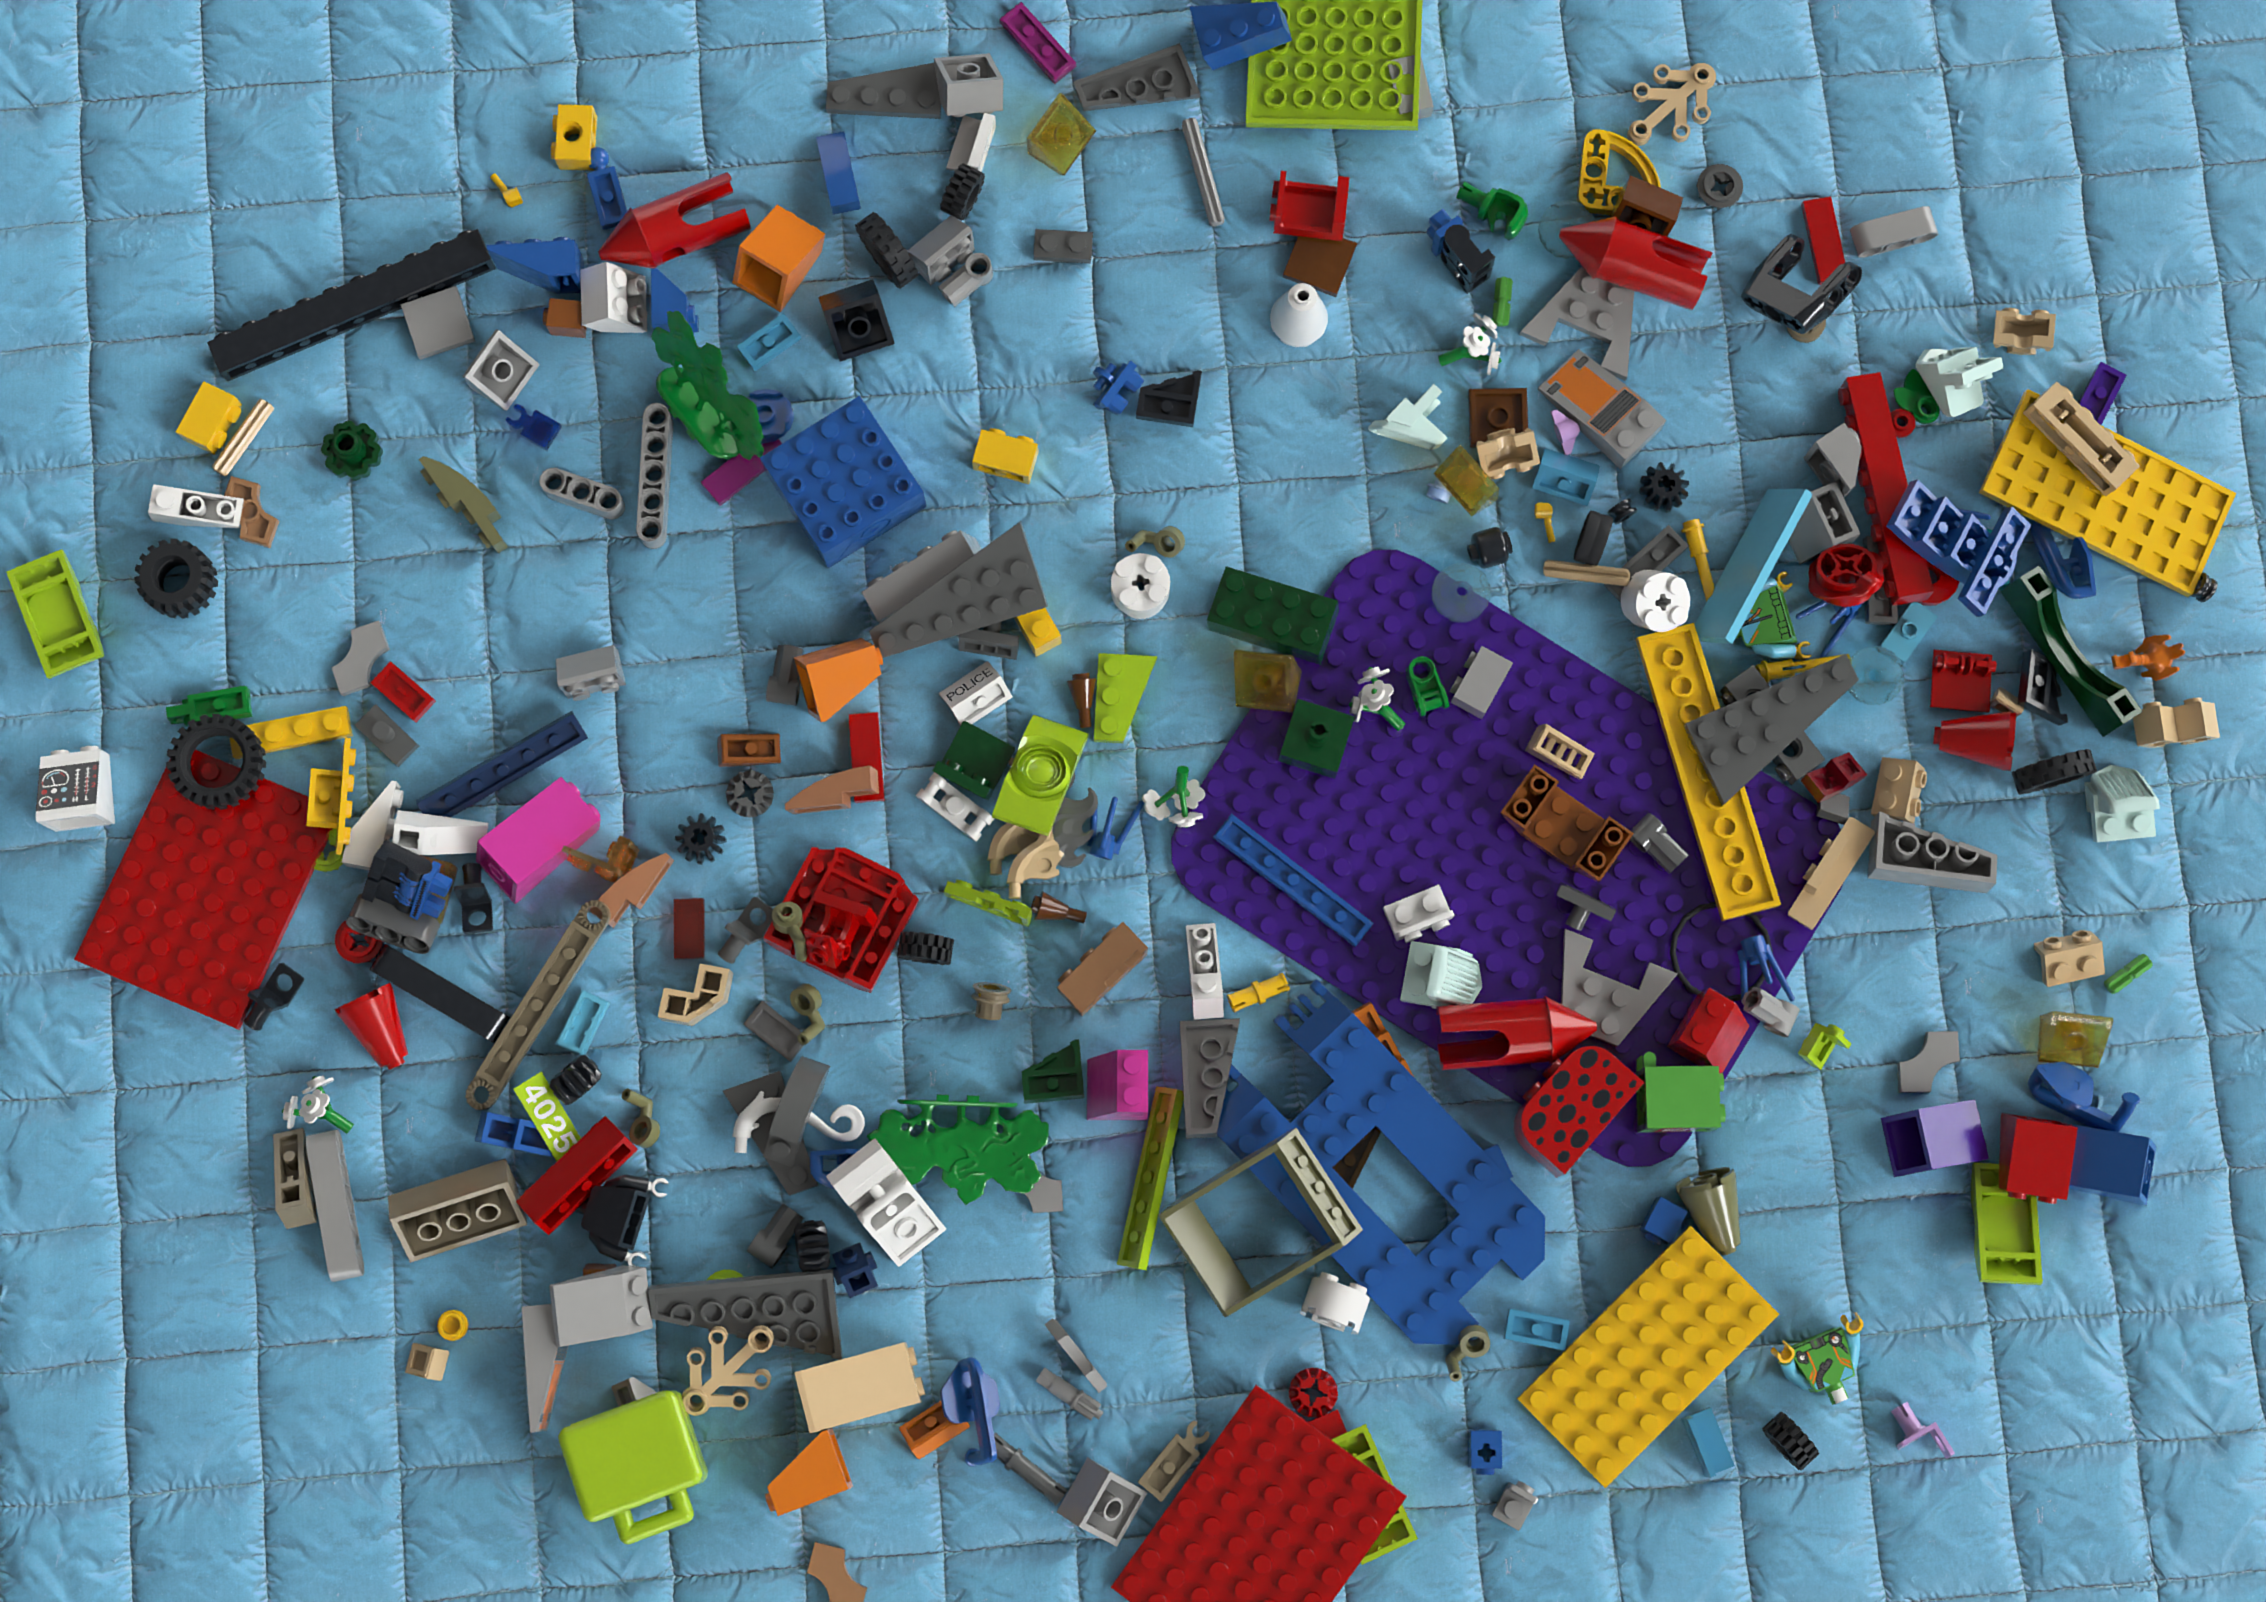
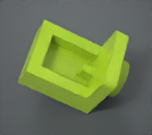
[1798,1023,1851,1070]

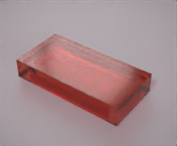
[674,898,705,960]

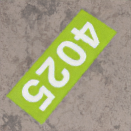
[513,1071,581,1162]

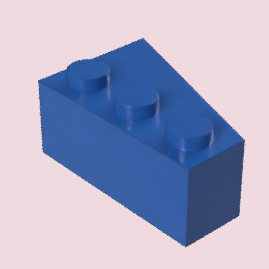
[1189,1,1292,70]

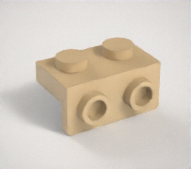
[1871,757,1927,824]
[2034,930,2105,987]

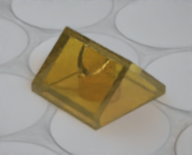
[1027,93,1096,176]
[1433,445,1499,517]
[1234,650,1302,712]
[2038,1011,2114,1068]

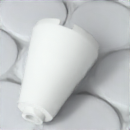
[1270,283,1328,347]

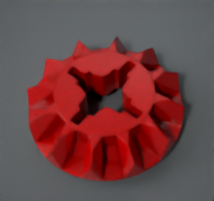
[335,920,384,964]
[1289,1368,1338,1417]

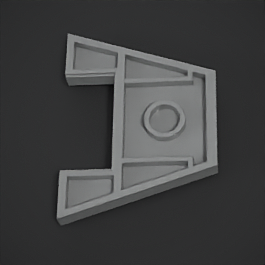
[1520,267,1634,381]
[1561,929,1678,1047]

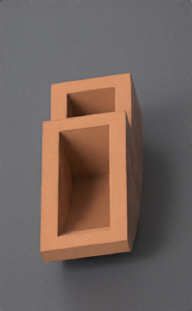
[785,765,879,814]
[590,853,674,928]

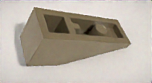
[273,1128,317,1229]

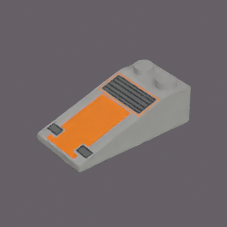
[1538,349,1667,469]
[522,1304,569,1433]

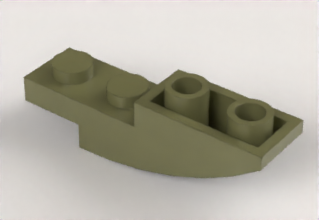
[419,456,508,553]

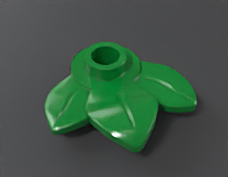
[1893,369,1940,424]

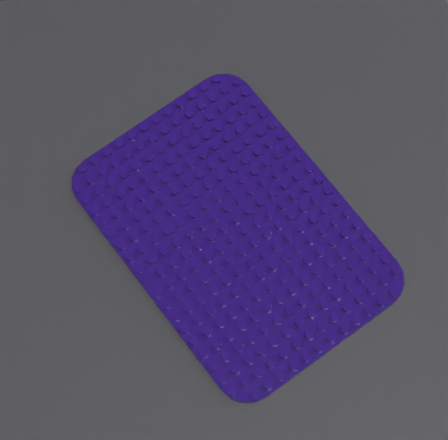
[1171,550,1844,1167]

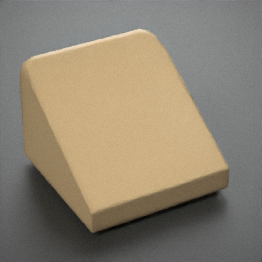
[1990,687,2024,717]
[405,1343,449,1381]

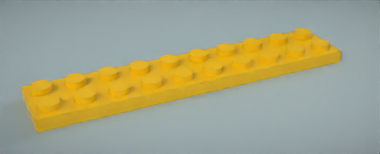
[1635,623,1781,921]

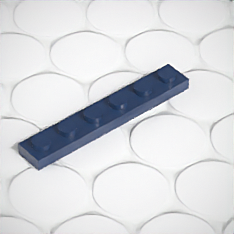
[416,711,588,818]

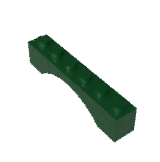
[2001,565,2143,737]

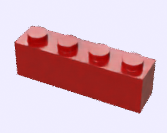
[515,1116,638,1235]

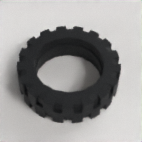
[855,212,919,289]
[2012,749,2097,795]

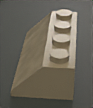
[388,1158,528,1263]

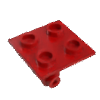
[1930,649,1997,713]

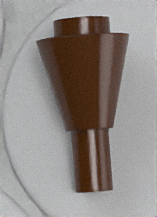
[1067,673,1096,728]
[1031,891,1087,924]

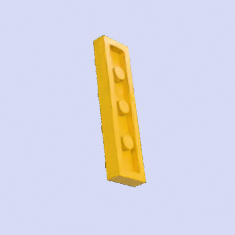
[230,706,353,759]

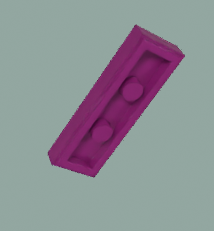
[1000,2,1077,84]
[701,439,782,506]

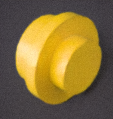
[437,1310,469,1341]

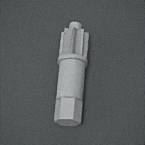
[1036,1368,1104,1421]

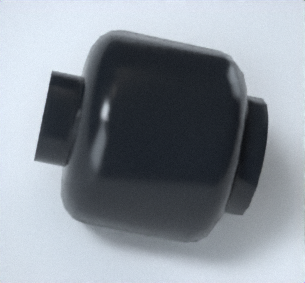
[1467,527,1513,569]

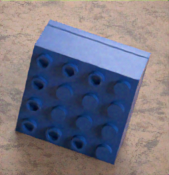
[760,396,927,568]

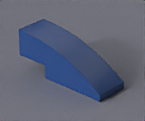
[816,131,861,215]
[475,1112,578,1158]

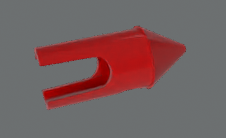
[598,172,751,268]
[1559,216,1713,310]
[1436,996,1597,1070]

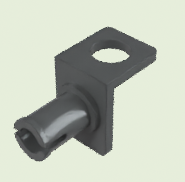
[718,897,773,964]

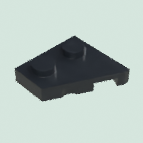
[1136,370,1202,427]
[2017,649,2068,726]

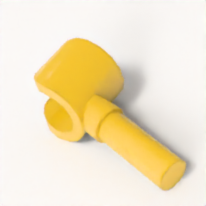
[490,173,523,207]
[1534,502,1556,543]

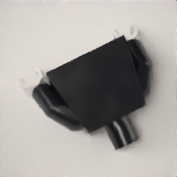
[575,1174,669,1267]

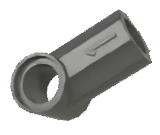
[766,644,804,706]
[1630,813,1688,874]
[747,1204,805,1269]

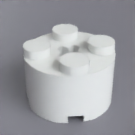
[1111,553,1170,619]
[1621,570,1690,632]
[1300,1272,1370,1334]

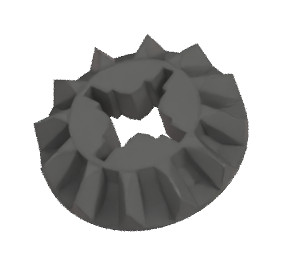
[1696,164,1743,210]
[725,770,774,818]

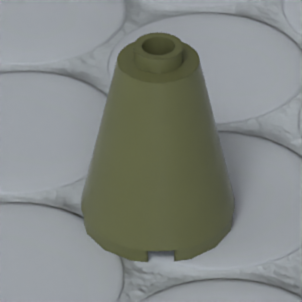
[1675,1167,1741,1256]

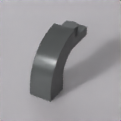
[763,1056,830,1167]

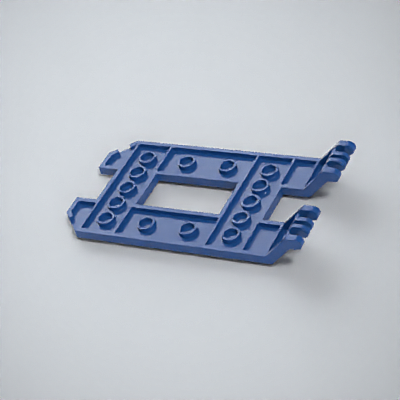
[1217,979,1545,1345]

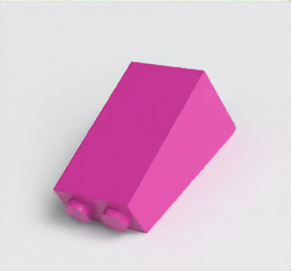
[476,777,601,904]
[1087,1050,1148,1120]

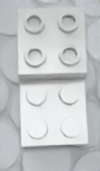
[826,1138,947,1267]

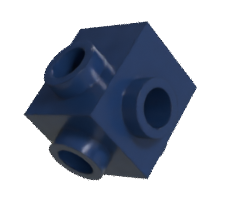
[831,1242,878,1298]

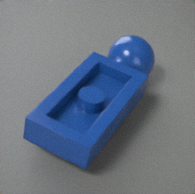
[586,147,627,230]

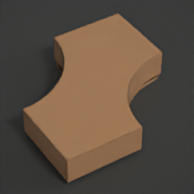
[224,476,279,548]
[807,1542,867,1602]

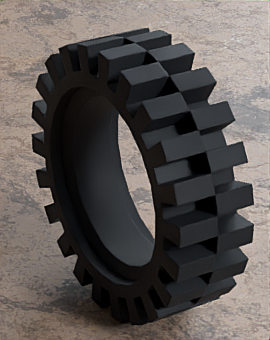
[166,714,266,810]

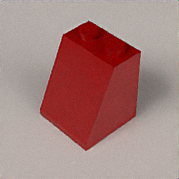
[1667,987,1749,1073]
[1999,1113,2078,1204]

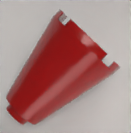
[1933,711,2016,771]
[334,983,408,1070]

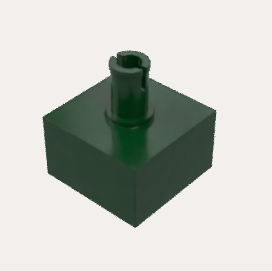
[1278,699,1355,779]

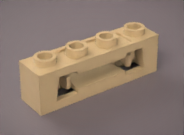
[2023,382,2140,496]

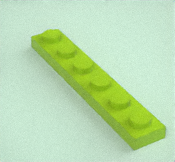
[1117,1086,1184,1271]

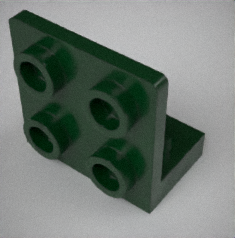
[932,721,1015,800]

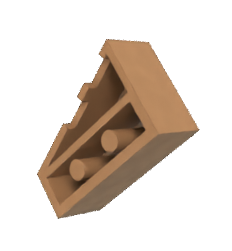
[1057,922,1148,1016]

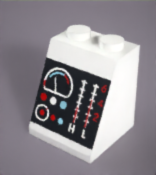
[36,746,115,832]

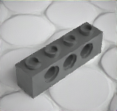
[1720,665,1825,785]

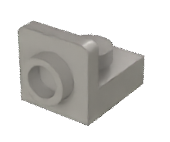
[1491,1480,1539,1531]

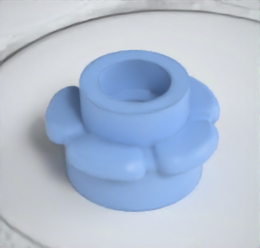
[1426,480,1454,504]

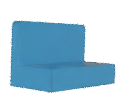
[1532,448,1600,506]
[1681,1407,1735,1478]

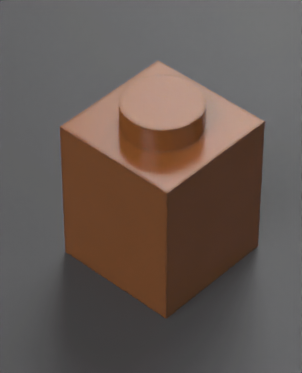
[543,298,587,338]

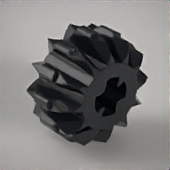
[1639,462,1689,513]
[675,813,727,865]
[549,1055,602,1105]
[794,1220,830,1272]

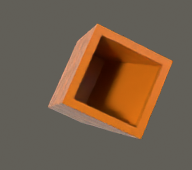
[732,205,826,312]
[794,638,883,722]
[765,1428,853,1516]

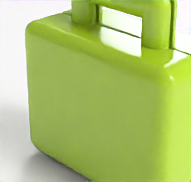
[558,1390,708,1544]

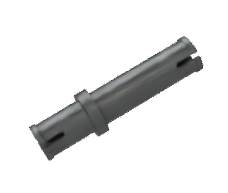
[994,1432,1068,1506]

